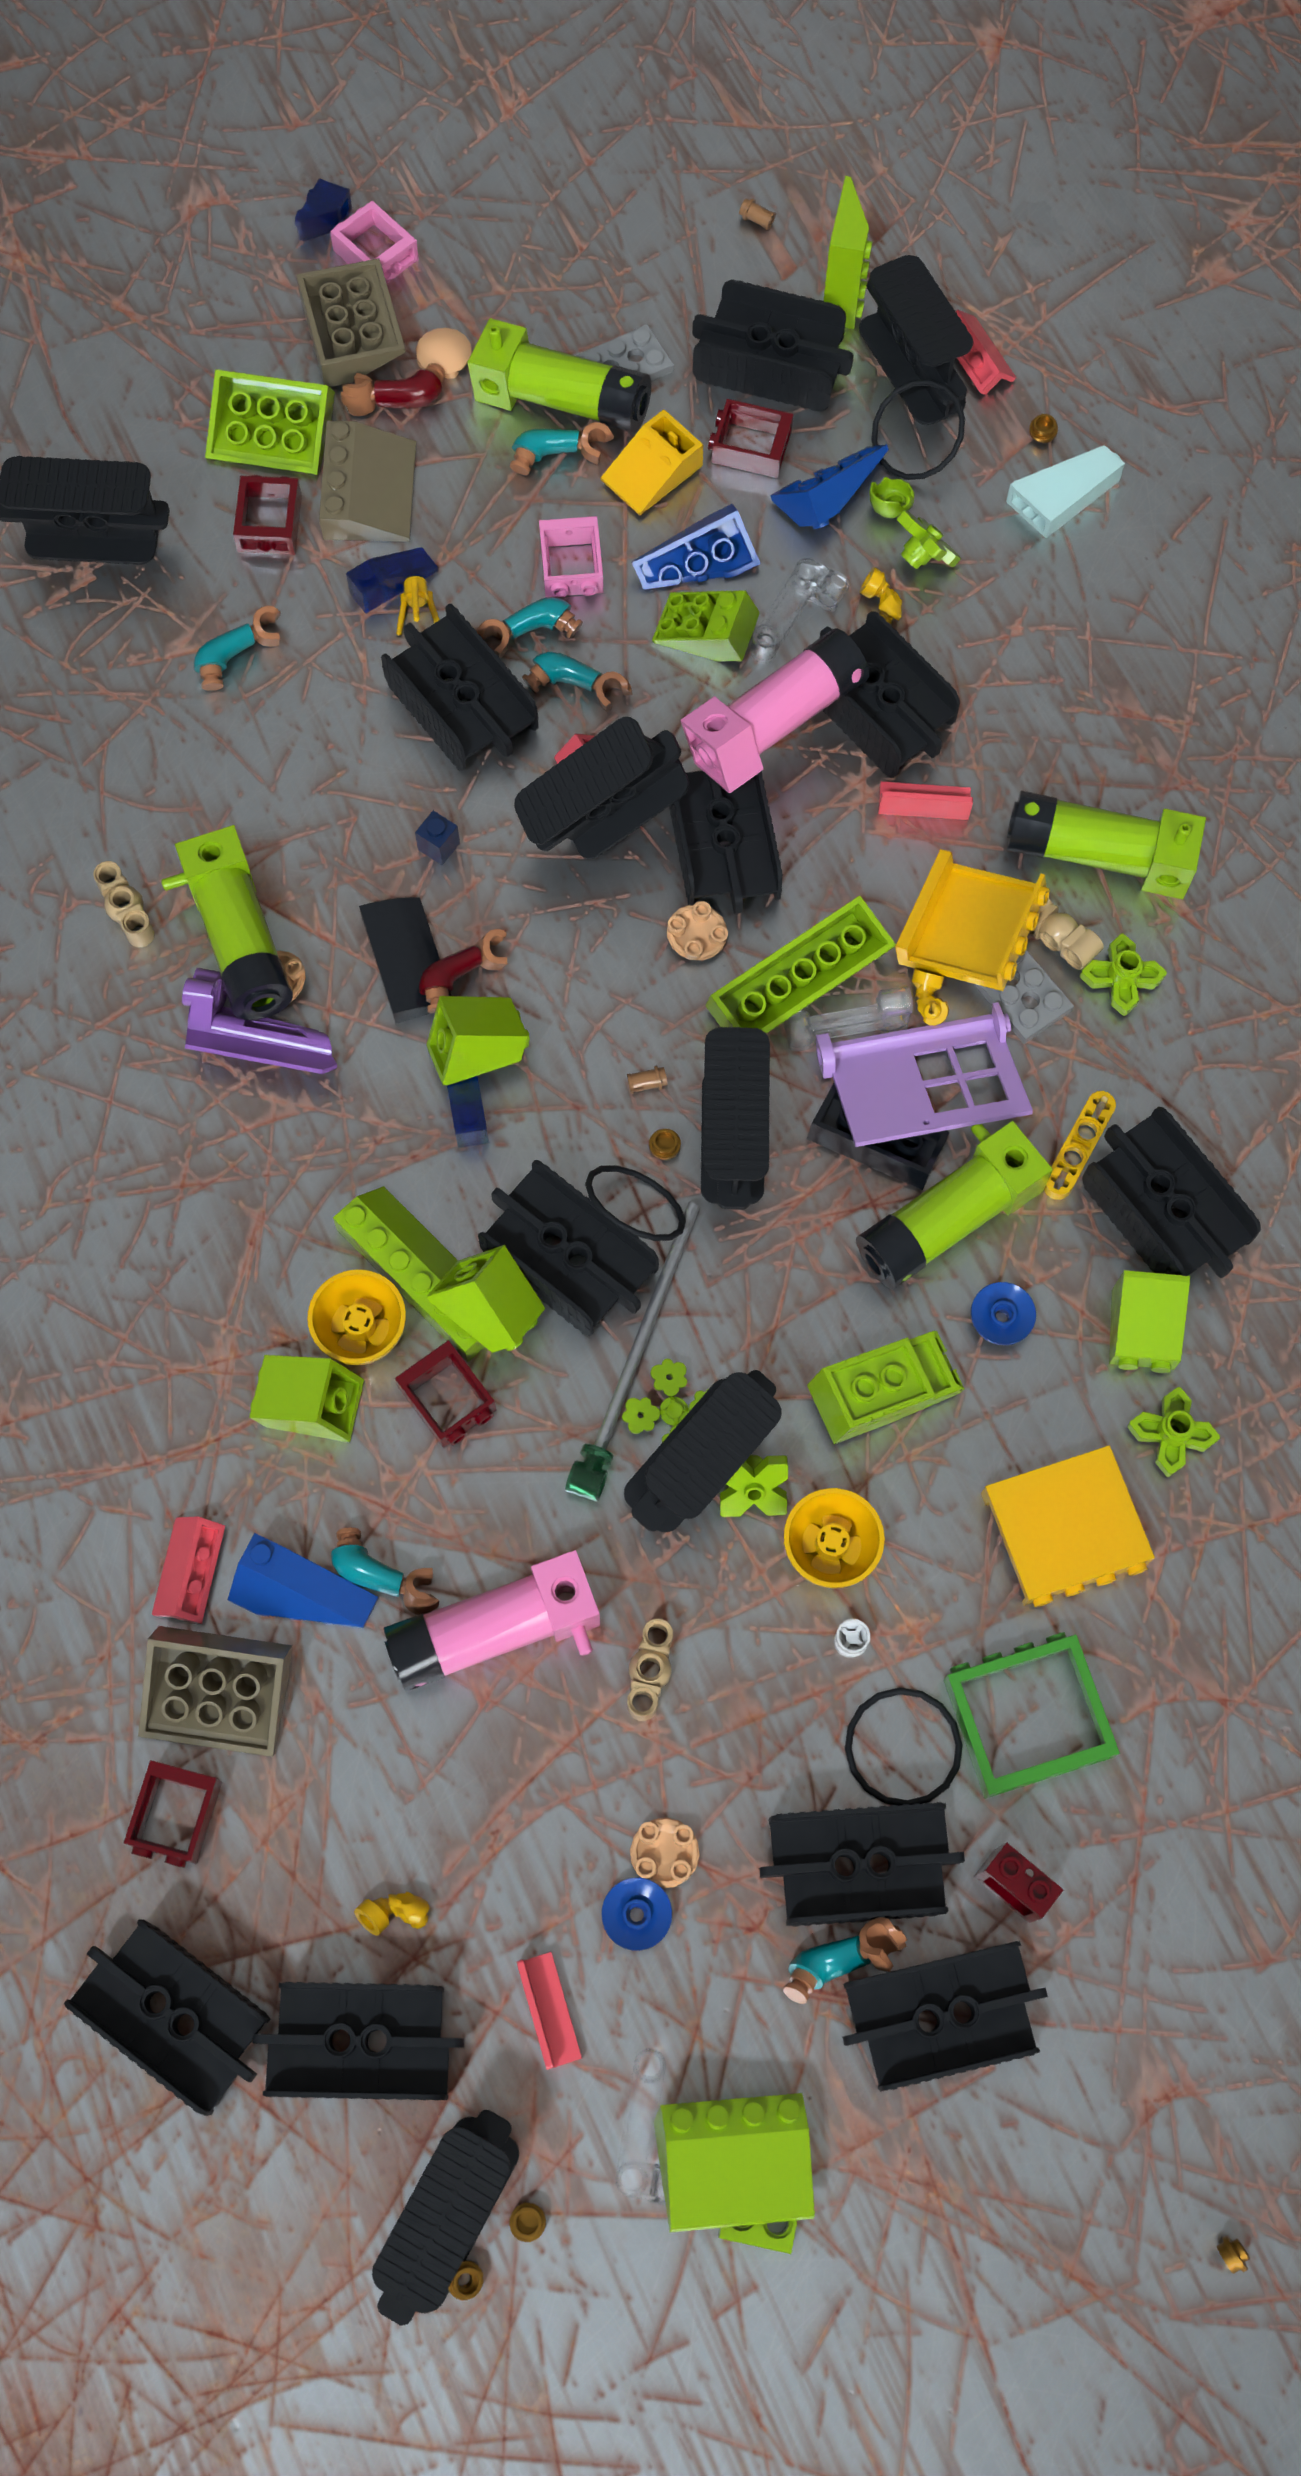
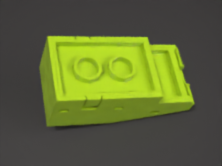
[807,1330,964,1444]

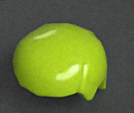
[869,477,914,518]

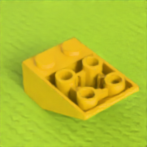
[601,409,704,516]

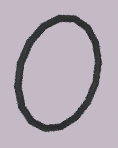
[871,379,965,480]
[585,1165,686,1241]
[845,1687,963,1806]

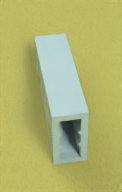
[1006,445,1125,539]

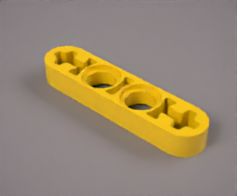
[1044,1091,1116,1200]

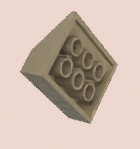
[297,258,405,387]
[319,421,416,542]
[138,1626,292,1757]

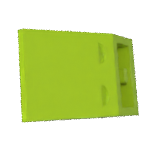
[652,590,760,661]

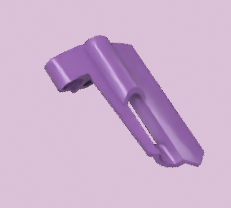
[182,968,337,1074]

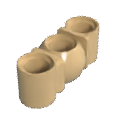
[93,861,155,948]
[1029,899,1104,970]
[627,1618,673,1721]

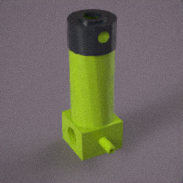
[467,318,651,433]
[1007,790,1206,899]
[161,825,293,1020]
[856,1121,1053,1290]

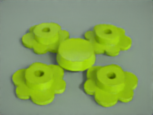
[622,1359,709,1442]

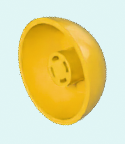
[307,1270,406,1365]
[784,1488,885,1588]

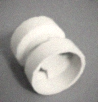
[834,1619,870,1658]

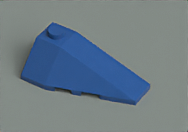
[770,444,889,529]
[631,504,761,590]
[227,1533,379,1628]

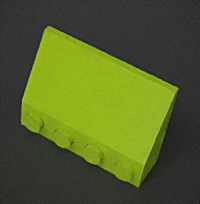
[823,176,873,329]
[205,369,335,475]
[653,2093,815,2233]

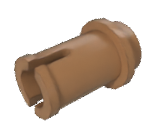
[739,198,776,230]
[627,1065,668,1094]

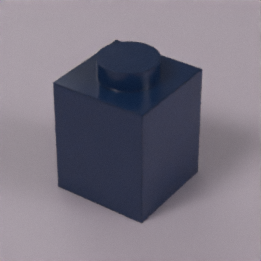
[415,810,460,865]

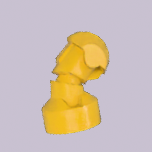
[859,567,902,625]
[911,969,949,1026]
[354,1891,430,1936]

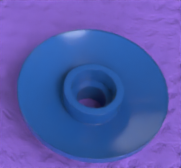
[971,1282,1036,1345]
[602,1878,672,1951]

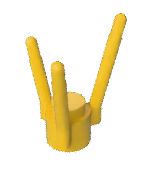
[396,576,440,636]

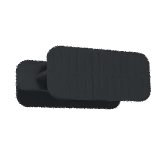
[859,255,973,425]
[692,279,854,411]
[0,456,170,565]
[381,604,539,771]
[820,611,960,778]
[514,717,689,859]
[669,770,783,914]
[701,1027,770,1210]
[1082,1107,1261,1278]
[478,1160,659,1336]
[624,1370,782,1532]
[759,1802,965,1927]
[64,1919,271,2116]
[842,1941,1048,2092]
[253,1982,465,2100]
[372,2110,519,2326]

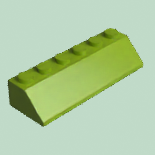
[705,895,896,1034]
[333,1186,485,1362]

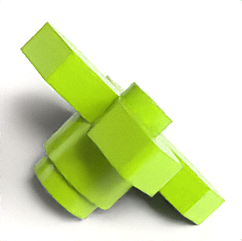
[896,510,962,569]
[1080,933,1167,1016]
[1127,1387,1220,1477]
[720,1454,788,1517]

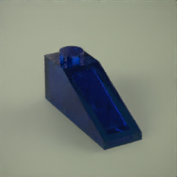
[346,547,439,614]
[447,1076,489,1148]

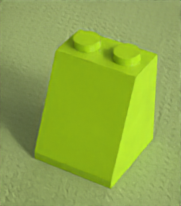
[426,996,530,1085]
[427,1245,545,1353]
[1109,1270,1190,1373]
[249,1355,364,1442]

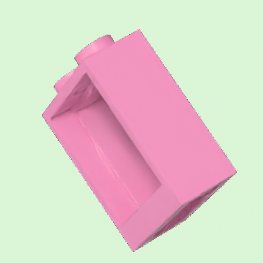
[330,201,419,283]
[539,516,603,598]

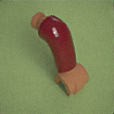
[340,363,446,416]
[419,929,508,1014]

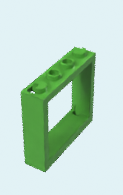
[944,1632,1120,1799]

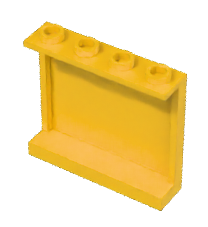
[895,849,1050,991]
[981,1445,1155,1608]

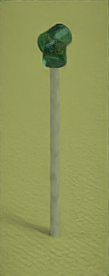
[565,1202,700,1502]

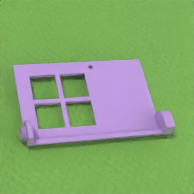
[816,1002,1033,1147]

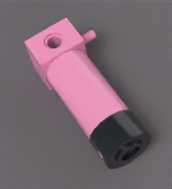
[680,628,869,793]
[383,1550,600,1692]

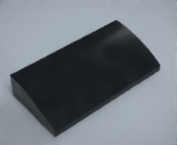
[359,897,452,1024]
[807,1083,950,1190]

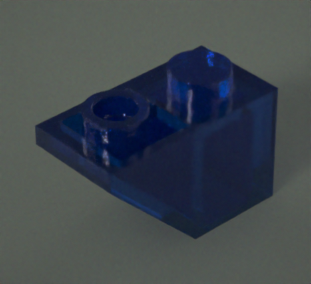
[295,179,352,241]

